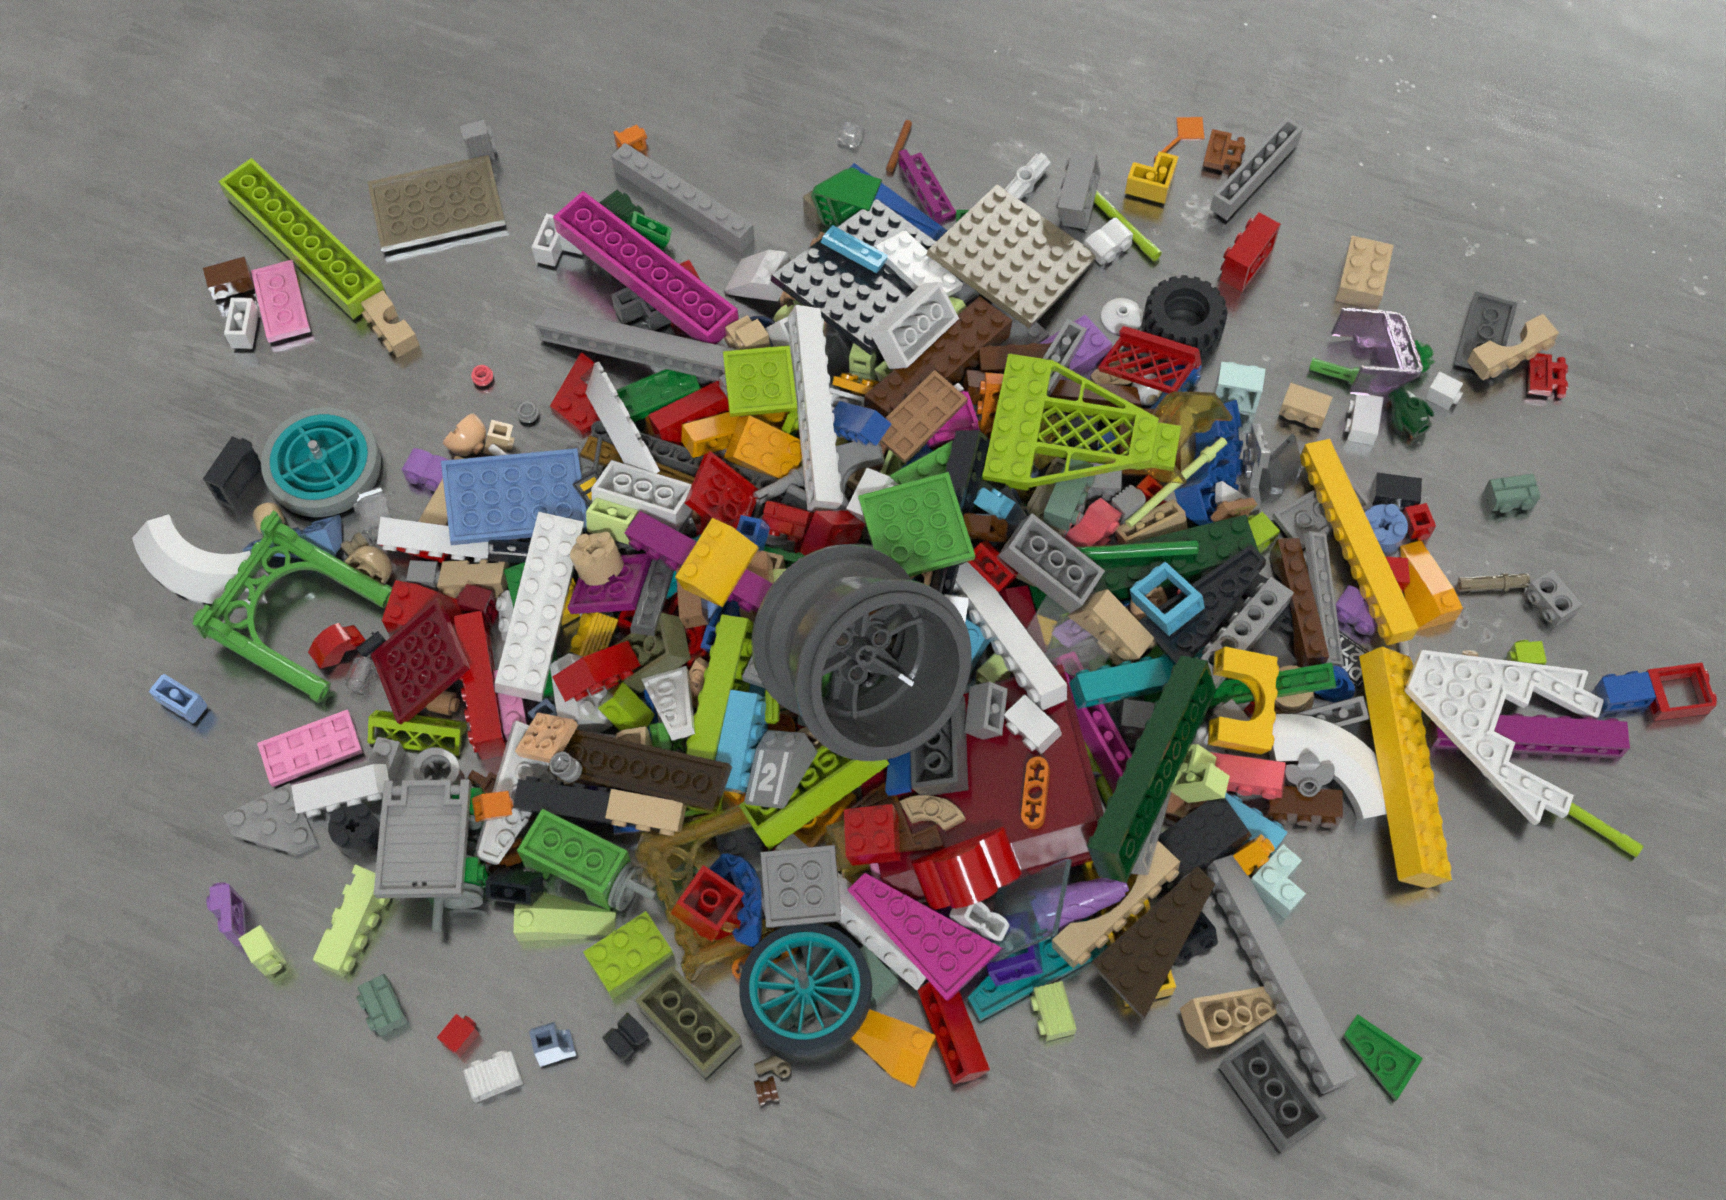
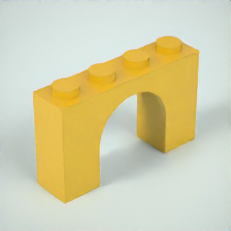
[1208,647,1279,754]

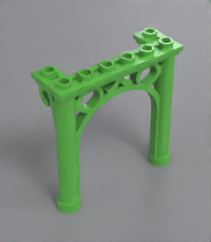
[192,510,393,703]

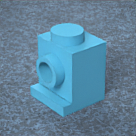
[974,487,1016,519]

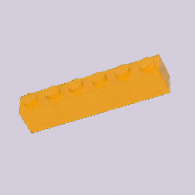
[681,412,795,458]

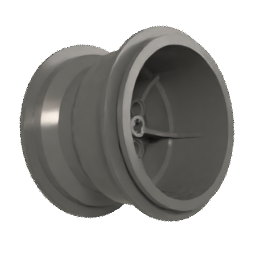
[752,544,972,761]

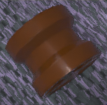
[754,1076,779,1106]

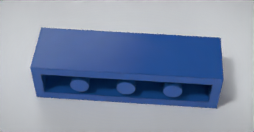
[832,401,892,446]

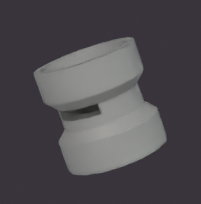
[549,752,582,783]

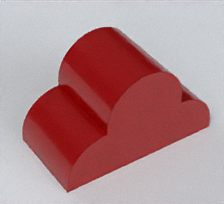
[911,826,1022,910]

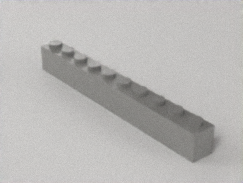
[534,307,736,381]
[1203,854,1357,1094]

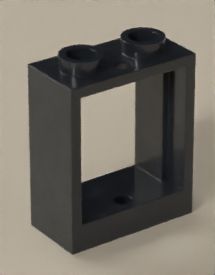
[203,436,261,508]

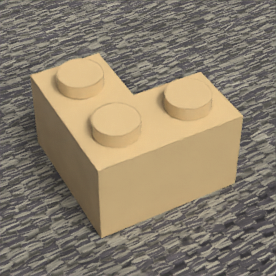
[724,315,770,350]

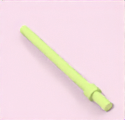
[1125,437,1227,528]

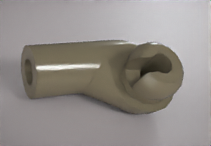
[754,1056,791,1078]

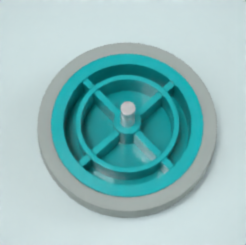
[261,407,381,517]

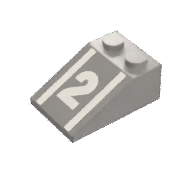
[744,730,818,809]

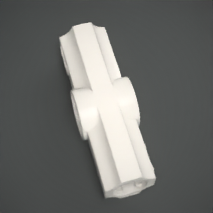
[1005,153,1051,200]

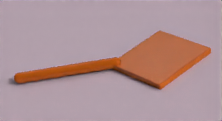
[1154,117,1205,160]

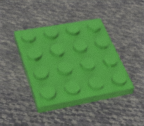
[858,472,975,577]

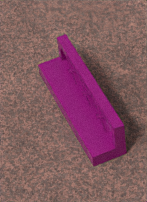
[899,149,956,223]

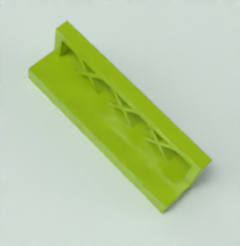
[367,710,467,756]

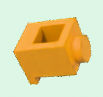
[1233,834,1275,876]

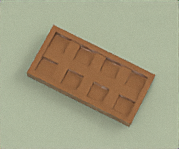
[880,370,968,463]

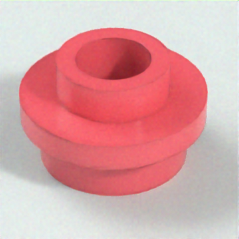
[471,365,493,386]

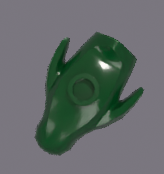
[1387,385,1434,439]

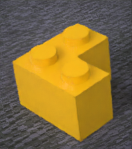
[1125,151,1179,204]

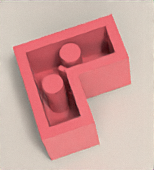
[1064,498,1122,547]

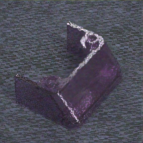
[1331,307,1423,396]

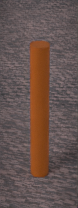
[886,120,912,172]

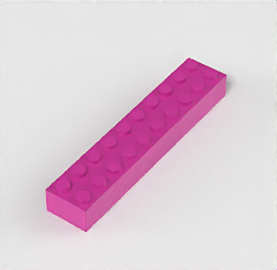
[553,191,739,345]

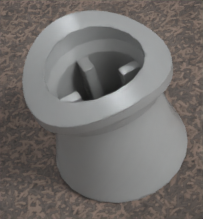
[413,748,465,785]

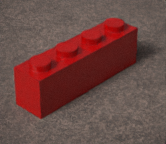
[917,982,990,1084]

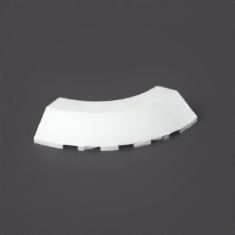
[586,361,660,473]
[132,514,267,605]
[1268,714,1387,819]

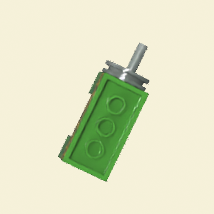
[517,809,657,911]

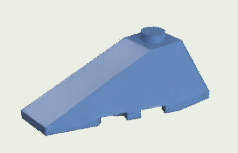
[243,515,342,558]

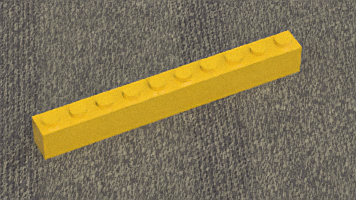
[1300,439,1419,645]

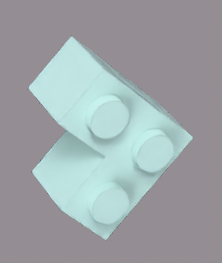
[1251,844,1306,919]

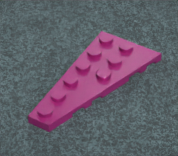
[848,873,1003,1001]

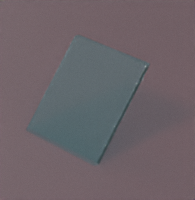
[987,859,1072,964]

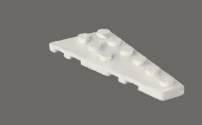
[474,721,557,865]

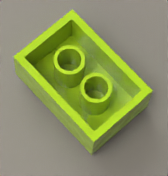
[583,911,675,1000]

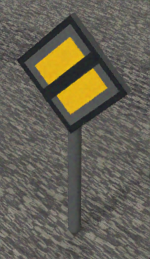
[572,436,602,507]

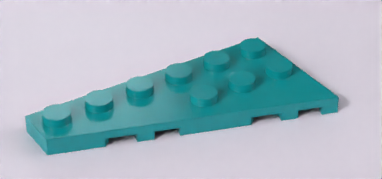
[967,917,1108,1021]

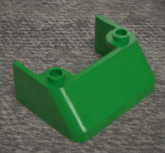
[811,167,882,228]

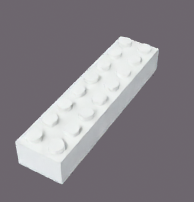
[495,512,584,702]

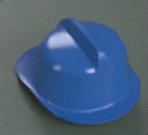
[1314,665,1355,703]

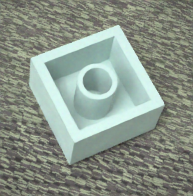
[1212,362,1265,414]

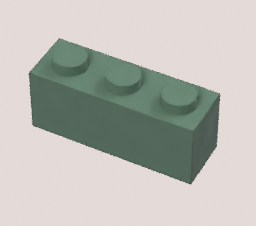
[1043,459,1096,531]

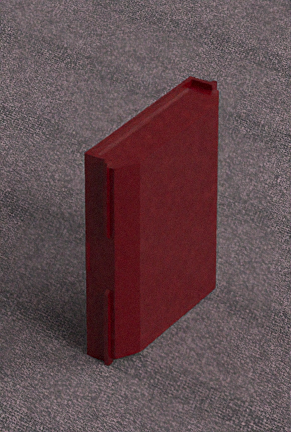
[860,664,1104,906]

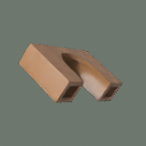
[676,551,774,628]

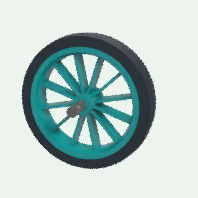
[739,923,872,1056]

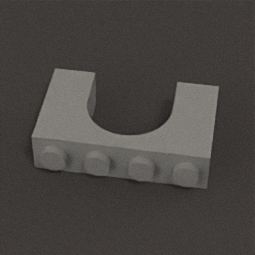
[836,441,885,520]

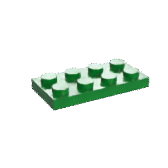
[616,369,701,422]

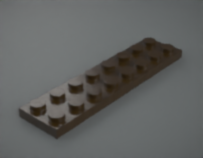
[547,729,732,813]

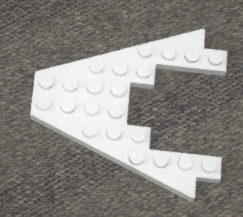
[1404,650,1604,825]

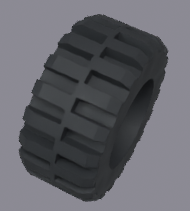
[1142,275,1228,357]

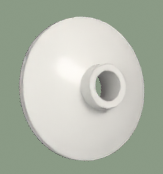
[1101,298,1143,335]

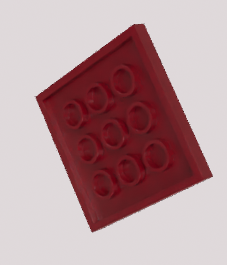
[370,598,471,725]

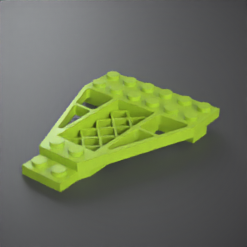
[983,354,1181,491]

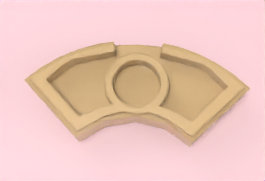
[899,795,966,832]

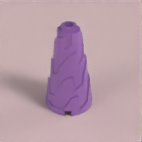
[1029,877,1129,940]

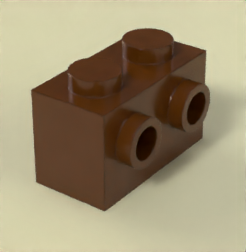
[203,257,255,300]

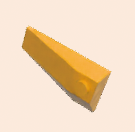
[1399,541,1463,631]
[850,1009,936,1088]

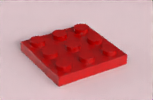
[684,451,759,529]

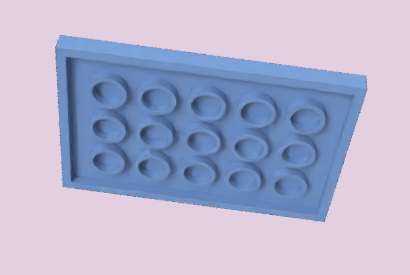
[441,448,587,545]

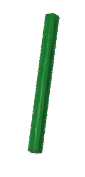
[1076,540,1199,560]

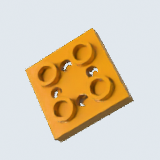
[832,372,879,397]

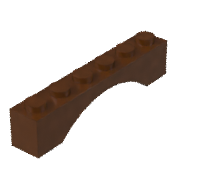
[1270,538,1329,668]

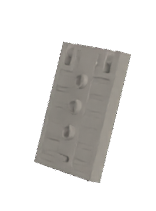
[374,779,471,898]

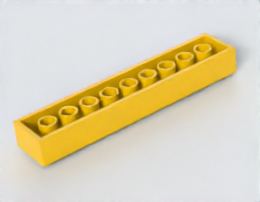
[1359,647,1452,888]

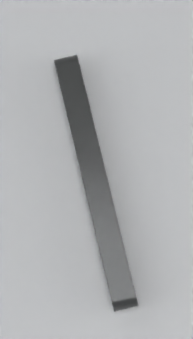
[591,420,806,505]

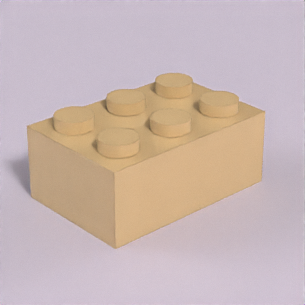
[1335,236,1394,311]

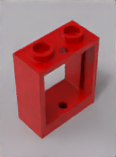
[1646,662,1717,721]

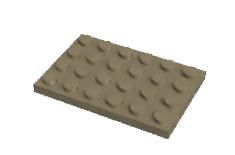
[367,155,506,252]

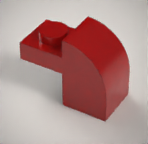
[308,623,366,669]

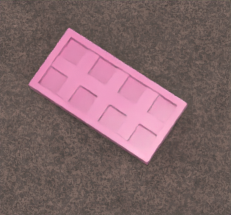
[257,709,363,787]

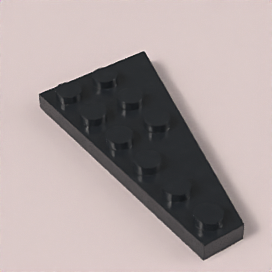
[1139,544,1266,665]

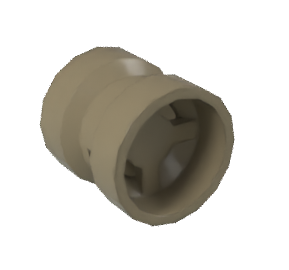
[340,532,370,557]

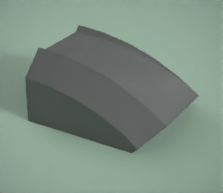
[1259,434,1301,495]

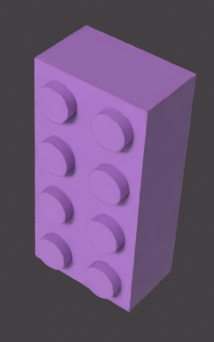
[1039,314,1112,381]

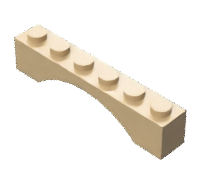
[1052,841,1180,968]

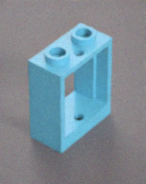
[1130,562,1205,636]

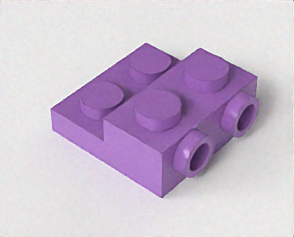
[206,882,245,946]

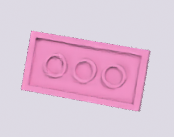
[251,260,311,343]

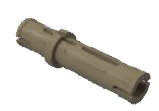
[1457,573,1530,592]

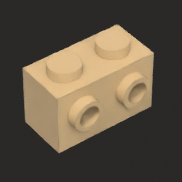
[1279,383,1332,429]

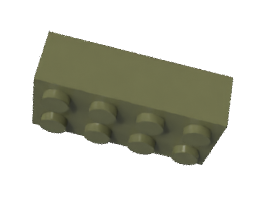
[608,613,691,695]
[635,966,742,1078]

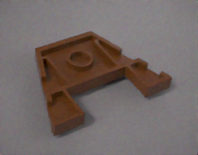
[851,778,945,852]

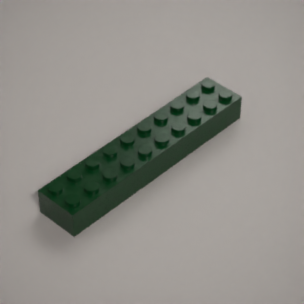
[1025,514,1260,619]
[1087,656,1216,883]

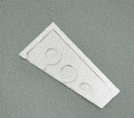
[641,666,695,740]

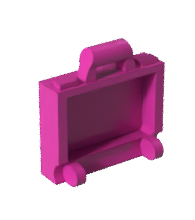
[926,391,980,448]

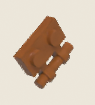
[1203,129,1246,174]

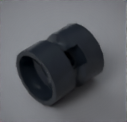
[601,1013,649,1061]

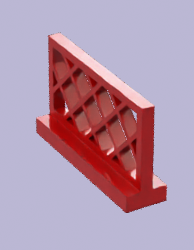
[1098,326,1202,396]

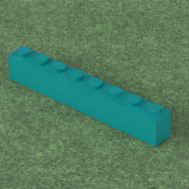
[1069,645,1227,709]

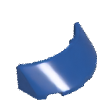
[709,854,762,948]

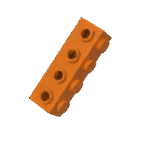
[976,373,1004,462]

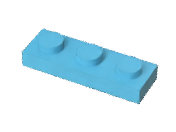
[821,225,888,273]

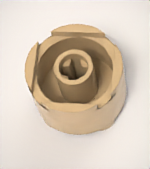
[570,532,624,586]

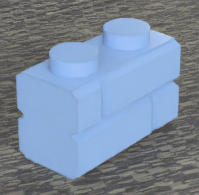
[149,674,207,723]

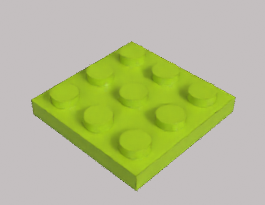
[723,346,798,417]

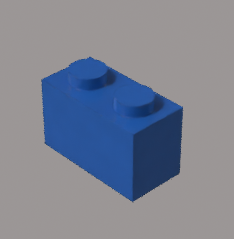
[1595,671,1656,712]

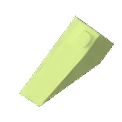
[513,892,616,941]

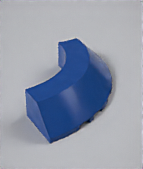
[1174,399,1243,526]

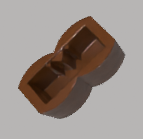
[963,513,1008,542]

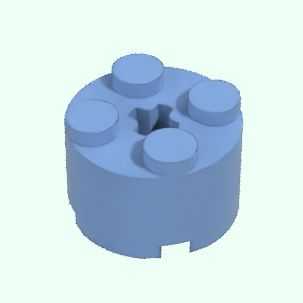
[1365,504,1408,557]

